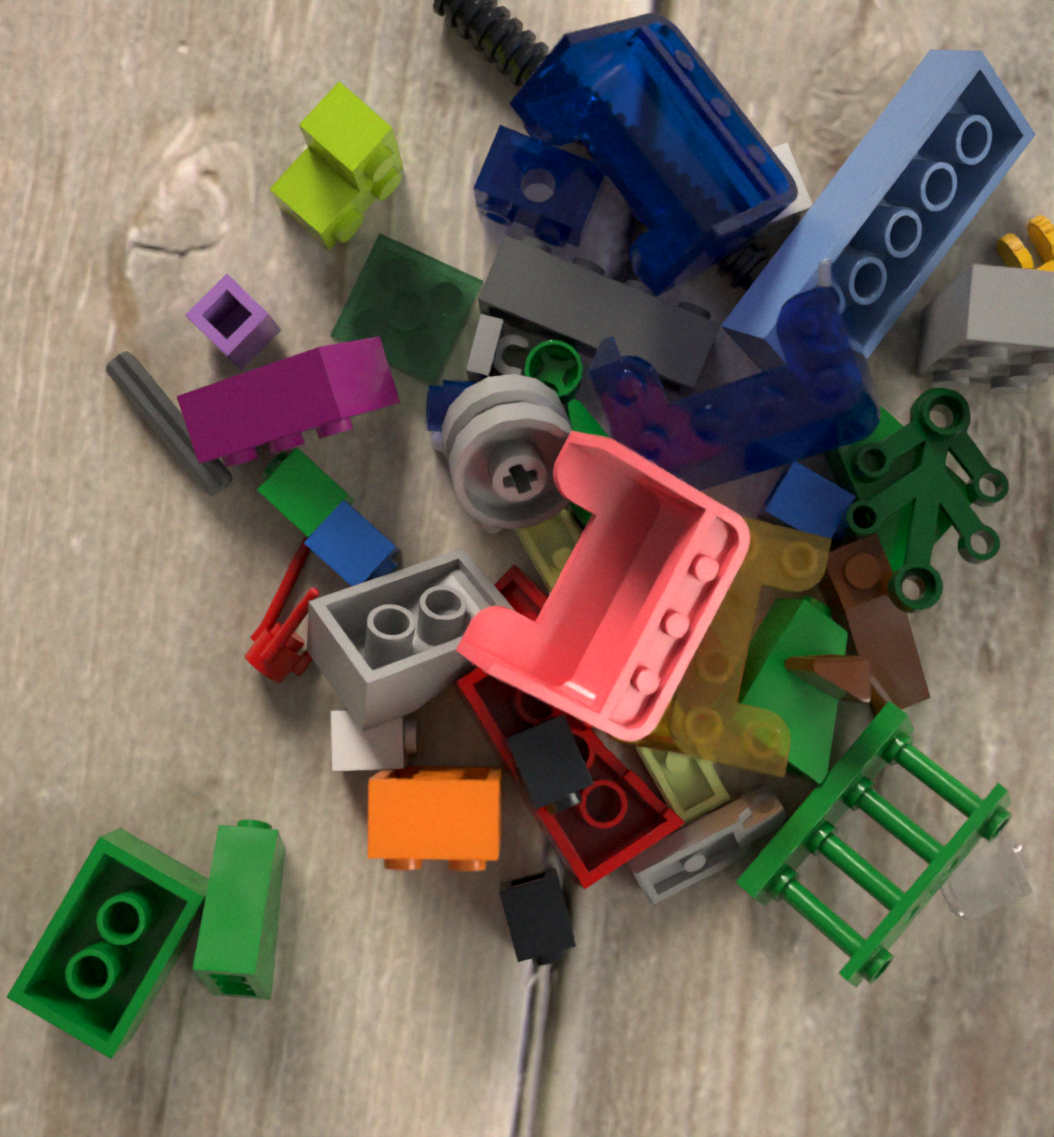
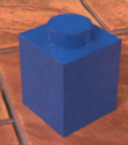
[756,460,856,551]
[304,499,401,586]

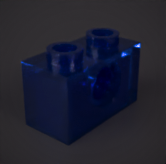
[473,125,607,248]

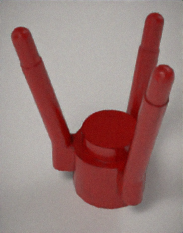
[244,537,320,684]

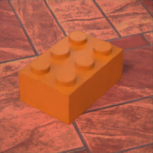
[367,765,503,871]

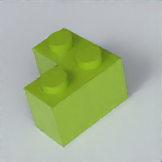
[269,81,404,251]

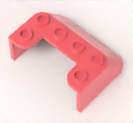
[456,431,750,741]

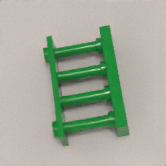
[736,701,1012,988]

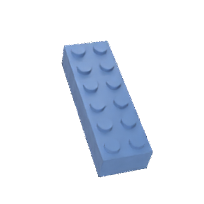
[721,50,1036,411]

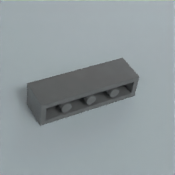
[478,235,721,399]

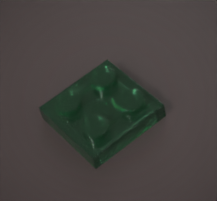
[330,233,484,388]

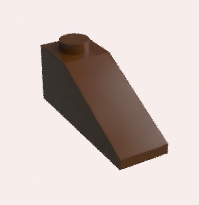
[808,533,931,718]

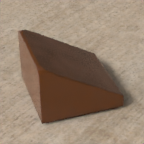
[785,654,871,704]

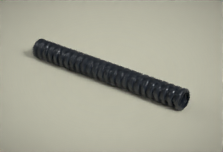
[433,0,771,296]

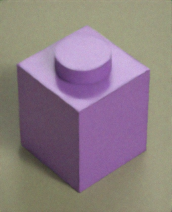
[185,274,281,370]

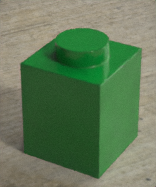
[257,447,355,538]

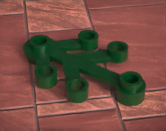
[841,388,1009,613]

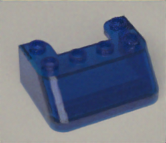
[509,13,798,297]
[588,258,881,491]

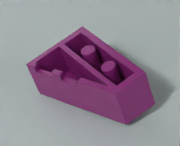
[176,336,400,468]

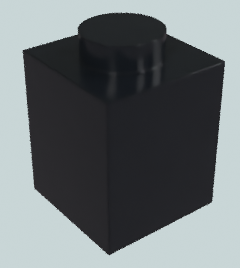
[500,714,594,815]
[499,867,576,966]

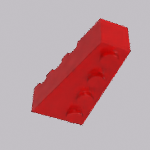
[452,667,685,889]

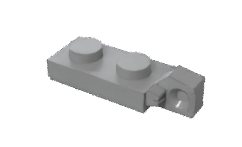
[627,785,788,905]

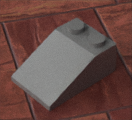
[307,548,516,732]

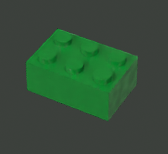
[6,828,209,1059]

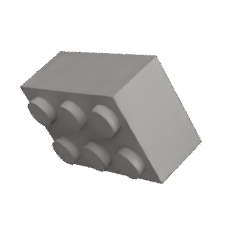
[916,264,1054,394]

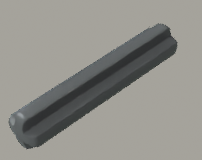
[106,351,233,496]

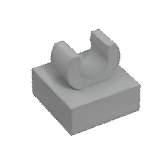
[466,314,529,383]

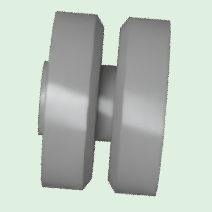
[441,374,572,530]

